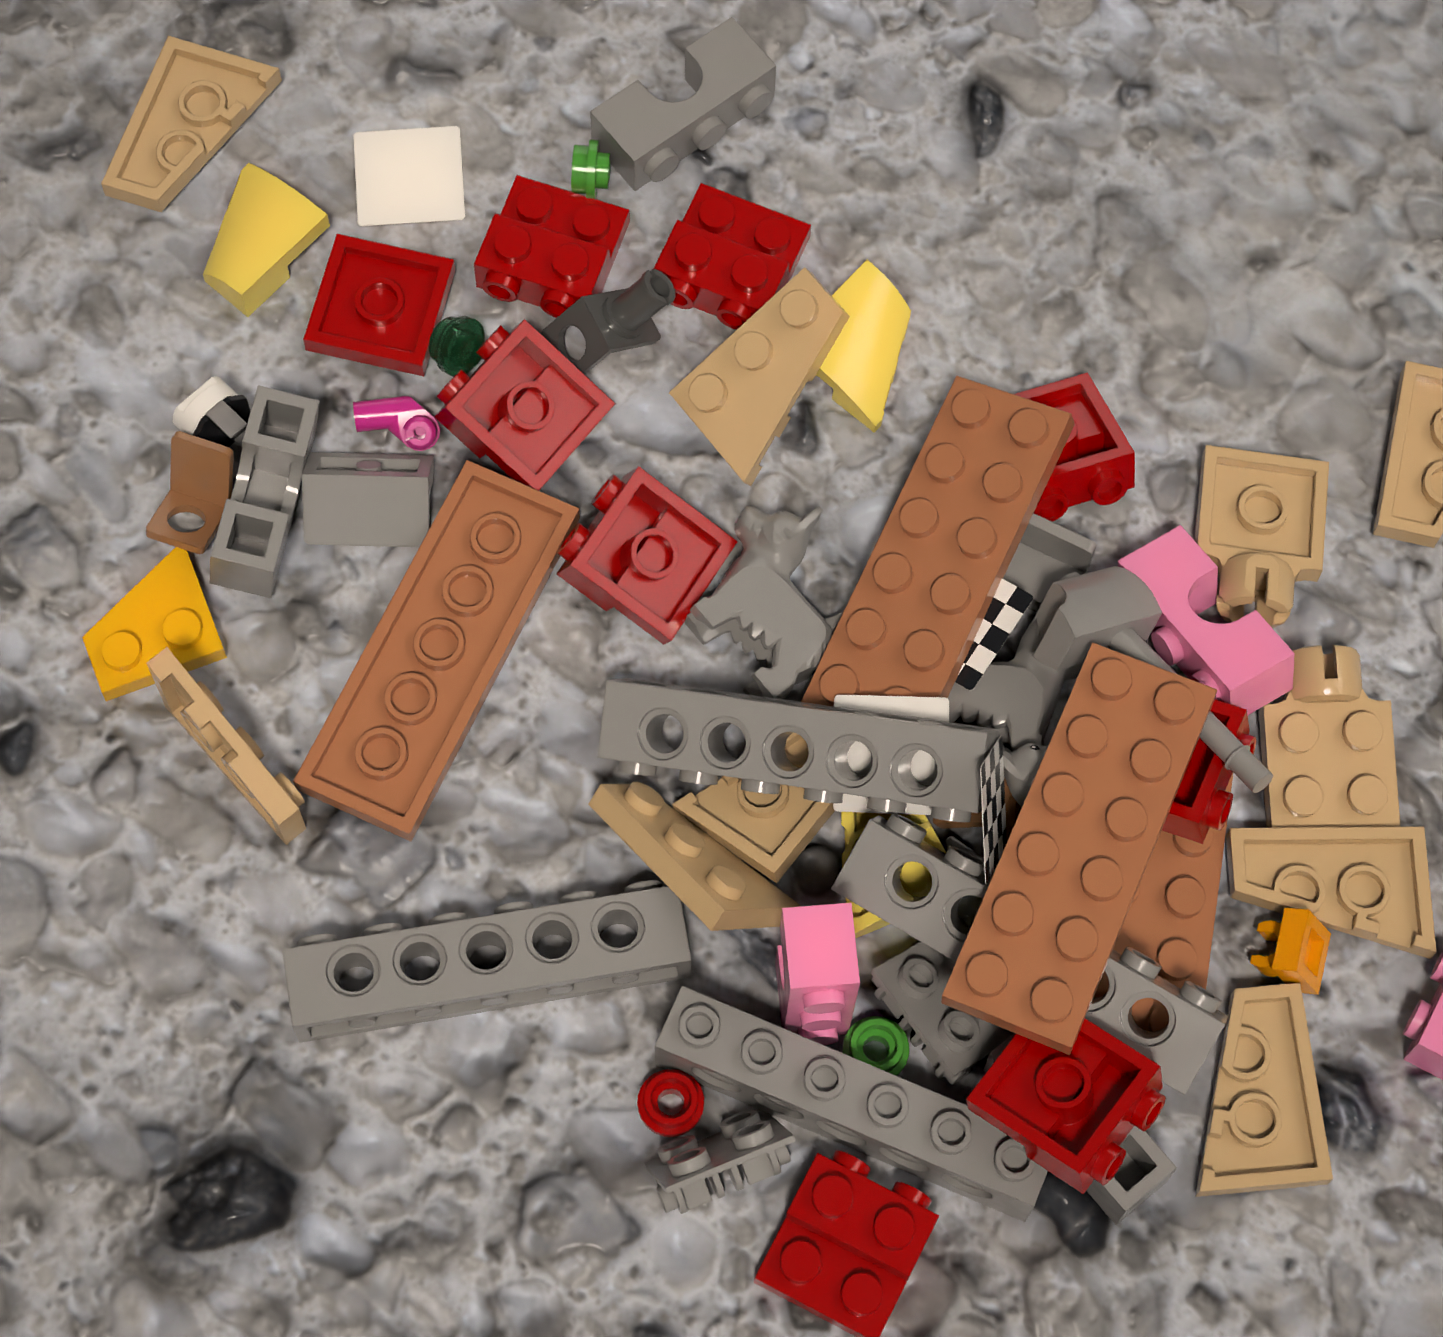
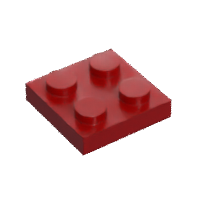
[303,234,456,377]

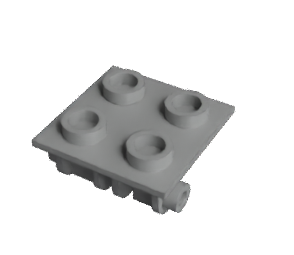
[870,918,1014,1085]
[645,1110,796,1214]

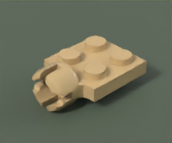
[1195,445,1329,628]
[1258,645,1401,828]

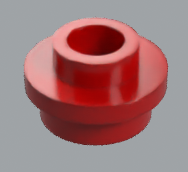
[637,1069,704,1137]

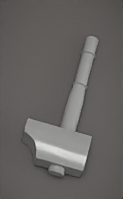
[1033,566,1273,793]

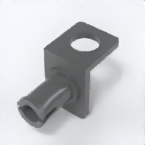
[541,269,676,375]

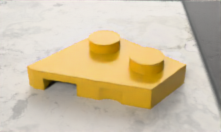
[82,547,227,701]

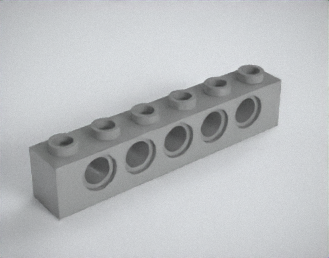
[597,678,1001,822]
[831,812,1228,1095]
[282,880,691,1043]
[655,986,1048,1222]

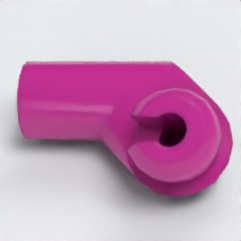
[353,396,440,451]

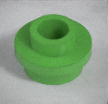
[571,139,611,199]
[842,1016,909,1076]

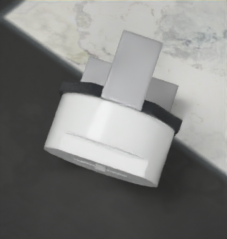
[173,376,250,479]

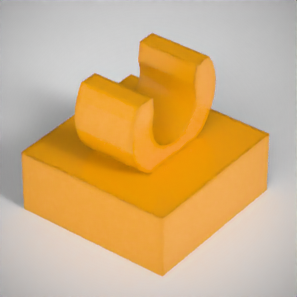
[1250,908,1331,995]

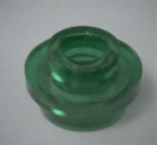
[429,316,485,377]

